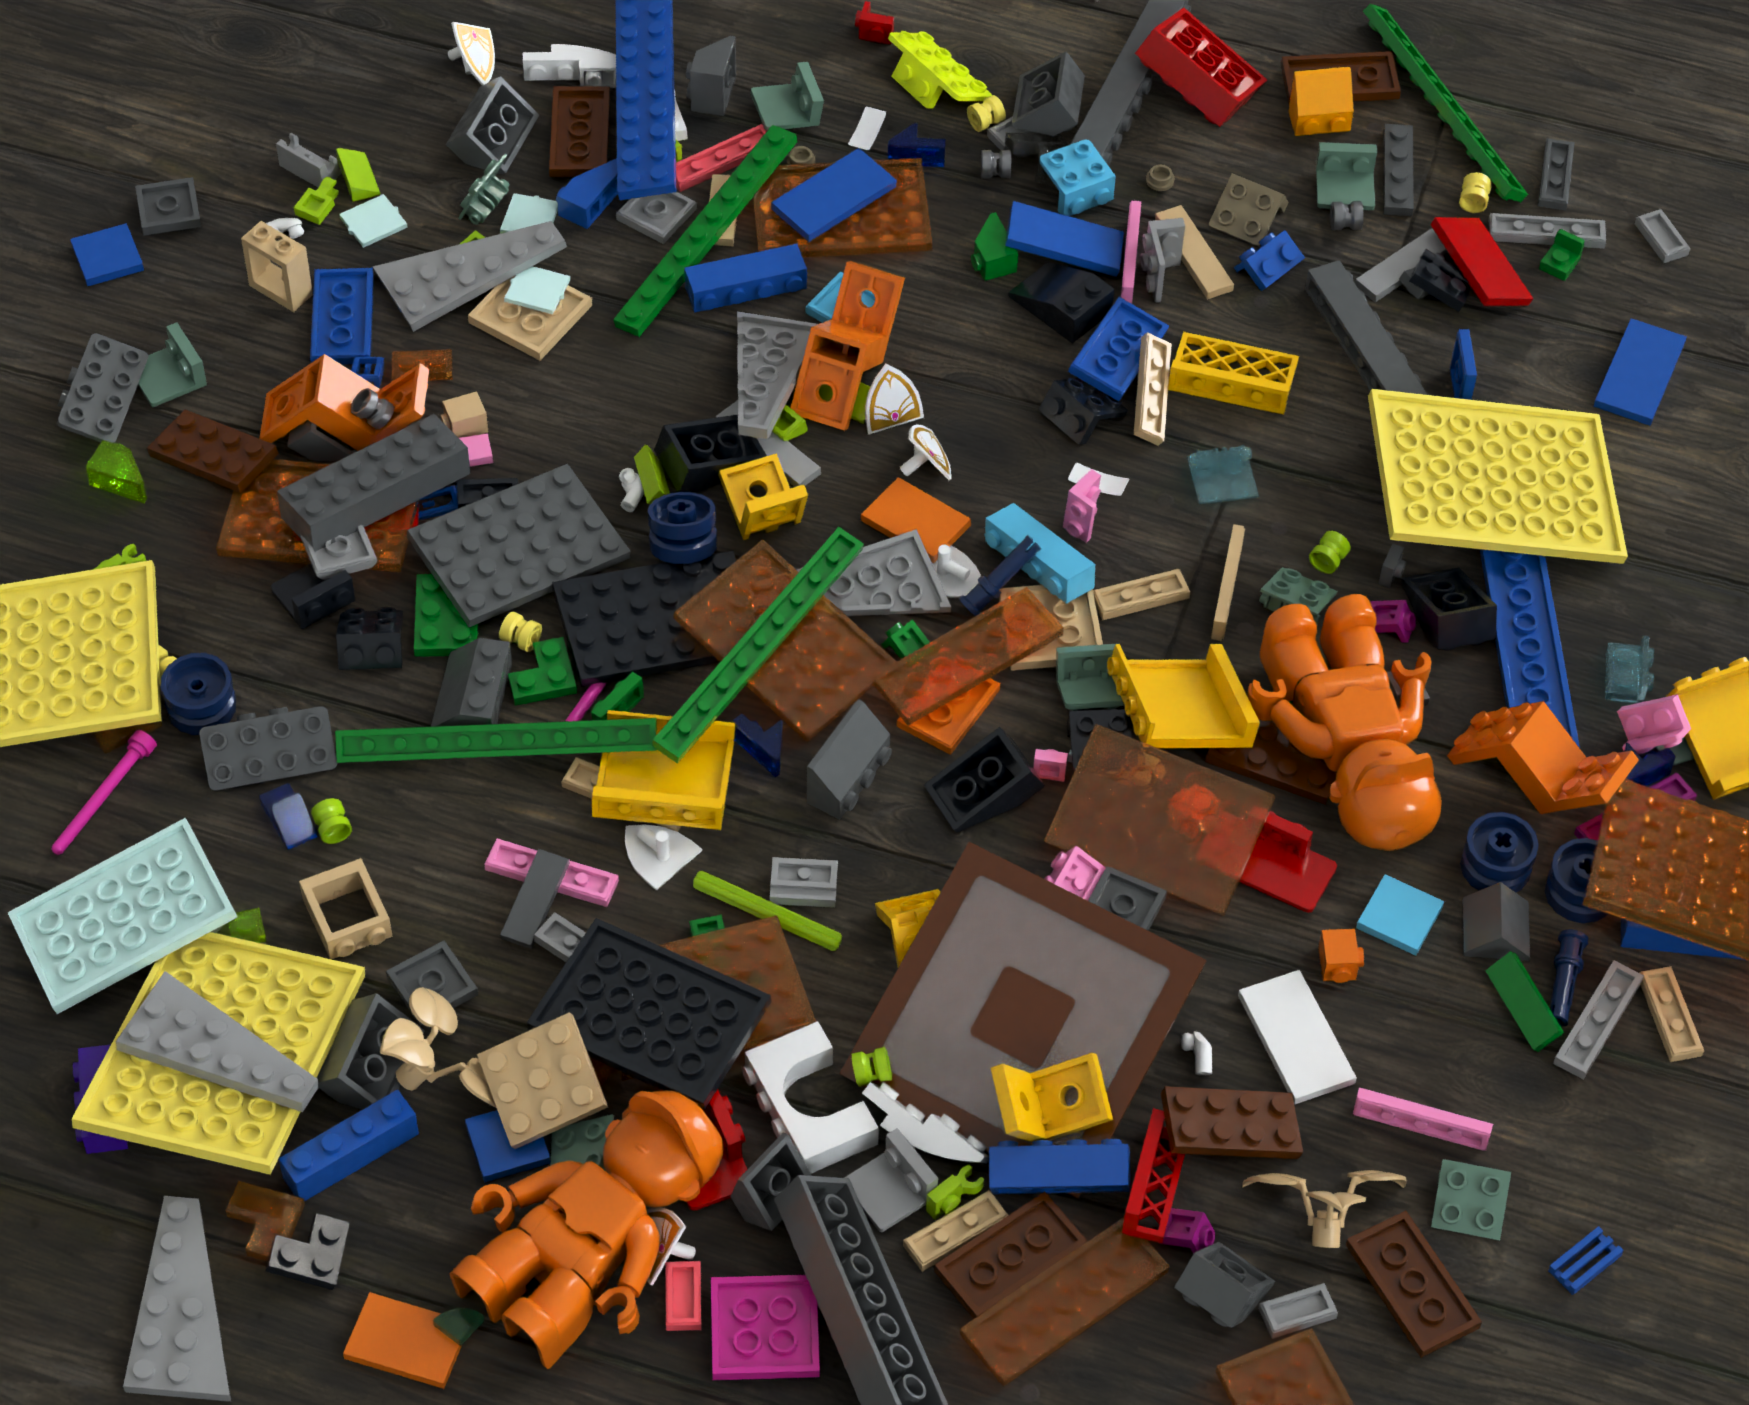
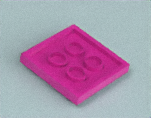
[711,1275,820,1380]

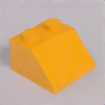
[1288,67,1354,136]

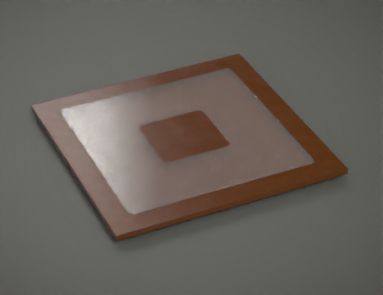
[839,842,1207,1200]

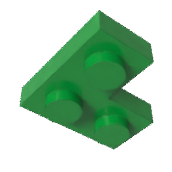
[508,637,577,706]

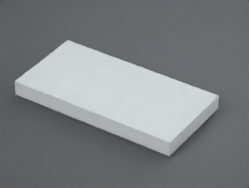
[1238,970,1357,1105]

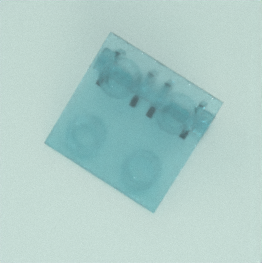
[1187,444,1259,504]

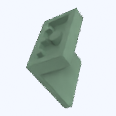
[750,62,824,131]
[1316,142,1377,210]
[138,322,207,407]

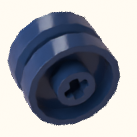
[648,492,717,564]
[161,653,236,735]
[1460,812,1539,893]
[1545,838,1624,923]

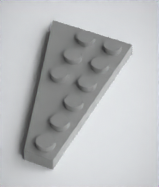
[743,529,951,619]
[123,1196,231,1402]

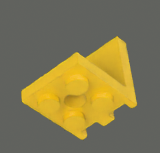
[718,453,808,540]
[875,889,941,968]
[991,1053,1113,1142]

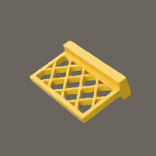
[1168,332,1299,415]

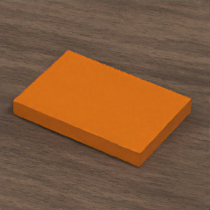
[861,477,971,563]
[897,656,1001,755]
[343,1292,469,1389]

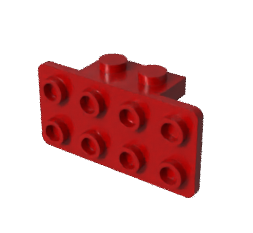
[1195,805,1337,913]
[660,1089,748,1211]

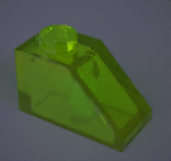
[85,440,147,503]

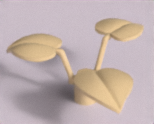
[380,987,497,1108]
[1242,1170,1407,1248]

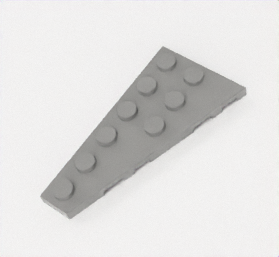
[373,221,567,332]
[737,311,818,439]
[116,971,318,1112]

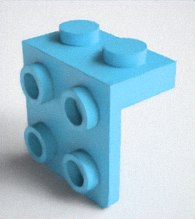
[1040,139,1116,216]

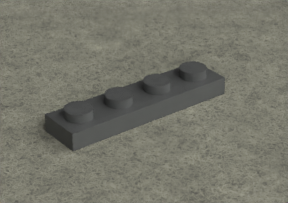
[1383,124,1414,216]

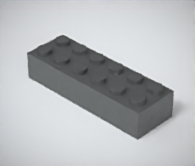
[277,414,470,552]

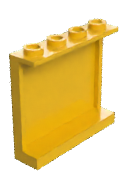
[1107,644,1260,748]
[1666,657,1749,800]
[592,710,735,830]

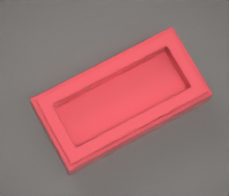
[665,1261,701,1331]

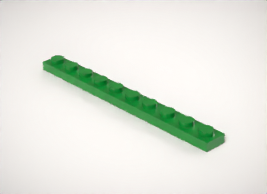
[1363,3,1528,203]
[613,125,798,337]
[652,527,864,764]
[335,718,657,763]

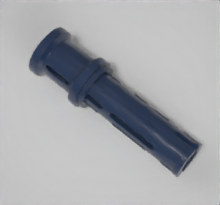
[959,535,1041,618]
[1550,929,1588,1027]

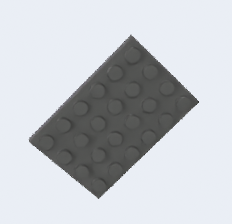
[407,463,631,627]

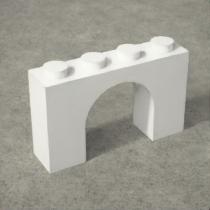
[742,1021,879,1174]

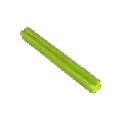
[693,871,842,951]

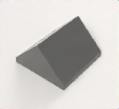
[1462,882,1530,961]

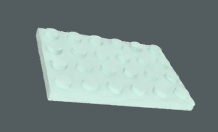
[7,818,238,1014]

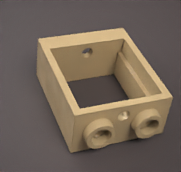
[241,221,313,312]
[299,858,393,959]

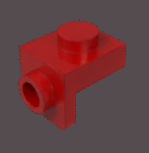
[855,1,894,45]

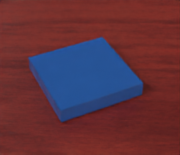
[70,223,144,287]
[1449,329,1477,400]
[465,1110,551,1183]

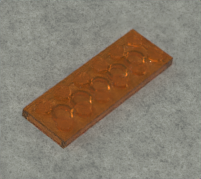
[872,587,1063,726]
[960,1216,1170,1387]

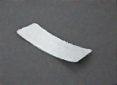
[848,107,886,150]
[1068,463,1129,496]

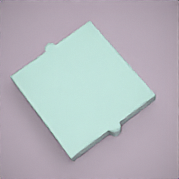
[500,193,558,234]
[339,194,408,248]
[504,266,570,315]

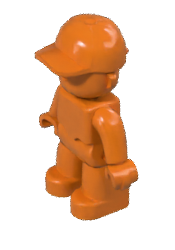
[1247,594,1442,851]
[450,1091,723,1369]

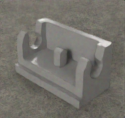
[276,133,342,188]

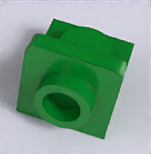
[1539,229,1585,281]
[880,619,935,669]

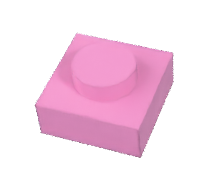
[1033,749,1068,782]

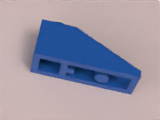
[556,158,618,229]

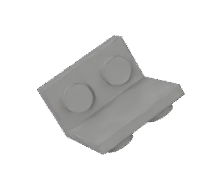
[1140,218,1185,303]
[844,1128,938,1232]

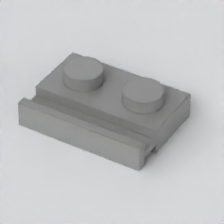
[770,857,838,908]

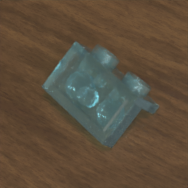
[1605,636,1654,703]

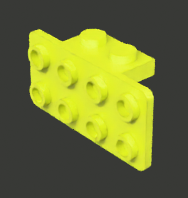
[888,31,992,109]

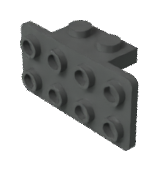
[57,333,148,446]
[199,706,337,791]

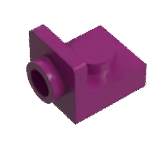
[1370,600,1416,643]
[1158,1208,1215,1254]

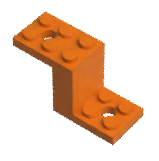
[790,261,905,431]
[259,354,429,451]
[1447,701,1639,814]

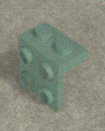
[1056,643,1125,711]

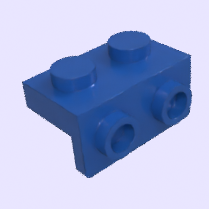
[1234,230,1305,291]

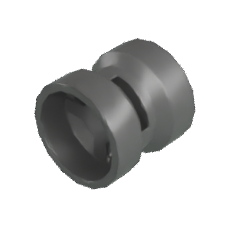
[981,150,1011,178]
[1330,201,1363,230]
[351,388,394,429]

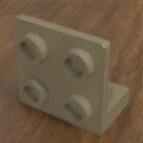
[1209,173,1289,247]

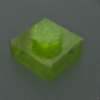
[228,908,267,943]

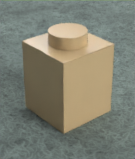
[440,391,488,438]

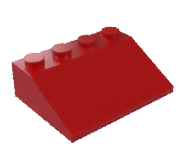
[1135,8,1267,127]

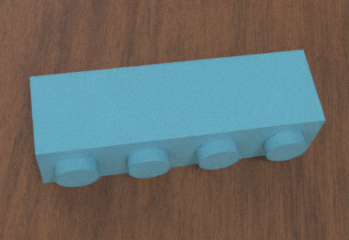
[985,503,1095,604]

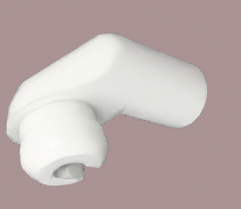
[266,218,304,239]
[619,468,644,512]
[1181,1031,1212,1075]

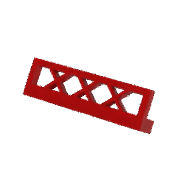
[1122,1108,1185,1243]

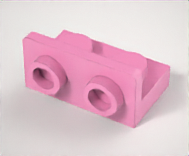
[1063,469,1101,543]
[1617,694,1691,754]
[1044,846,1106,901]

